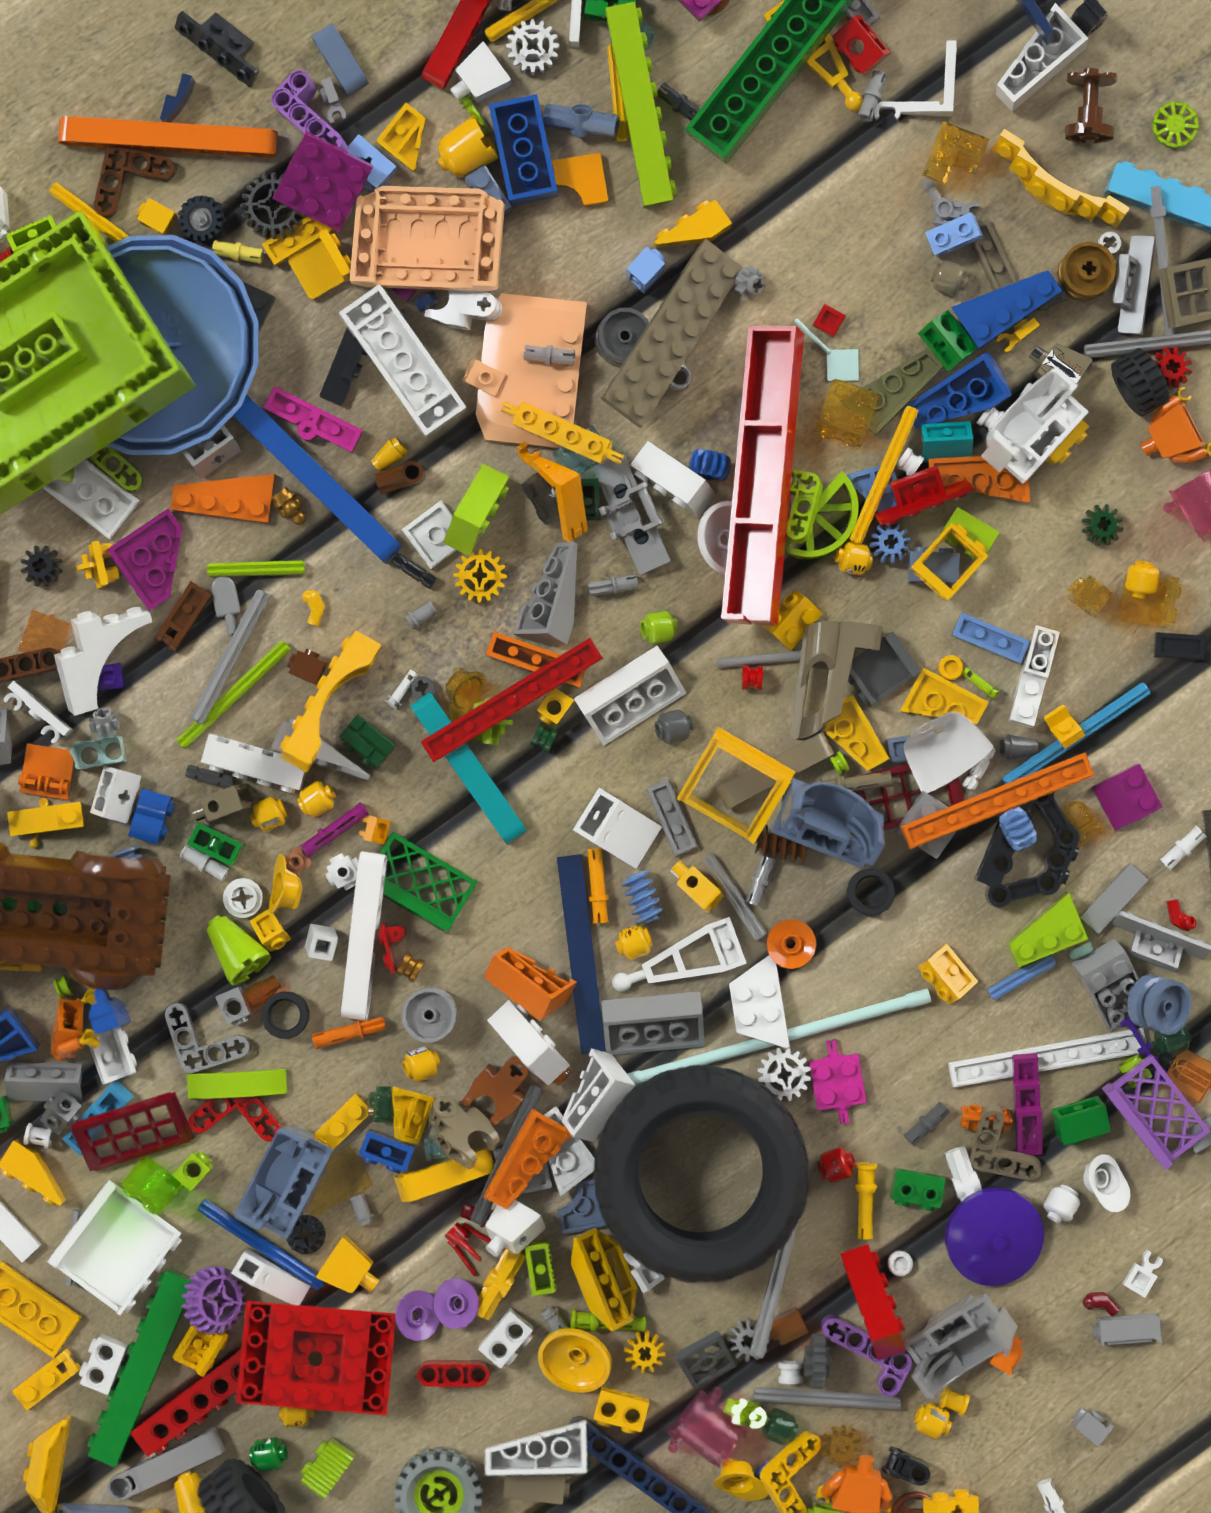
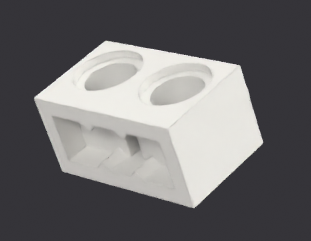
[478,1308,534,1369]
[79,1333,130,1395]

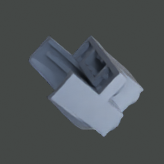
[771,778,884,868]
[235,1125,334,1239]

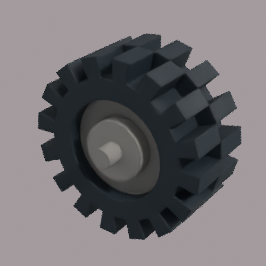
[178,195,226,241]

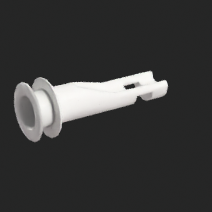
[385,669,418,710]

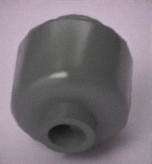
[654,710,693,744]

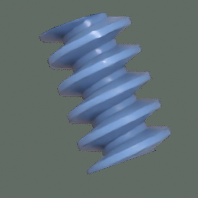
[621,869,664,924]

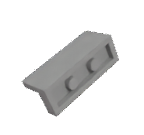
[4,1062,83,1102]

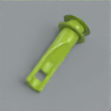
[459,95,491,136]
[962,667,1001,701]

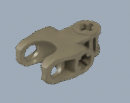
[429,1096,501,1169]

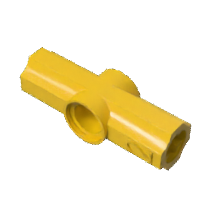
[477,1249,526,1321]

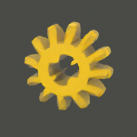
[624,1330,666,1374]

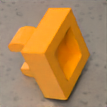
[359,816,391,845]

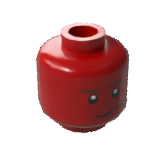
[817,1147,856,1183]

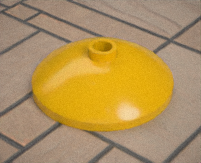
[538,1328,612,1393]

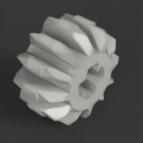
[727,1318,769,1362]

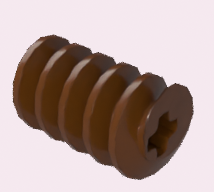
[755,825,808,865]

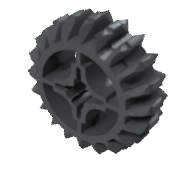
[240,172,306,239]

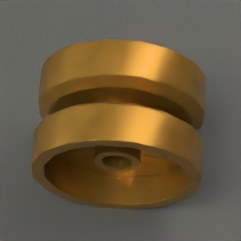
[1057,242,1116,302]

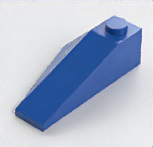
[903,353,1012,428]

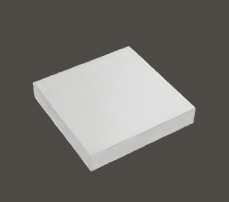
[401,501,457,570]

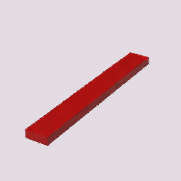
[420,637,604,763]

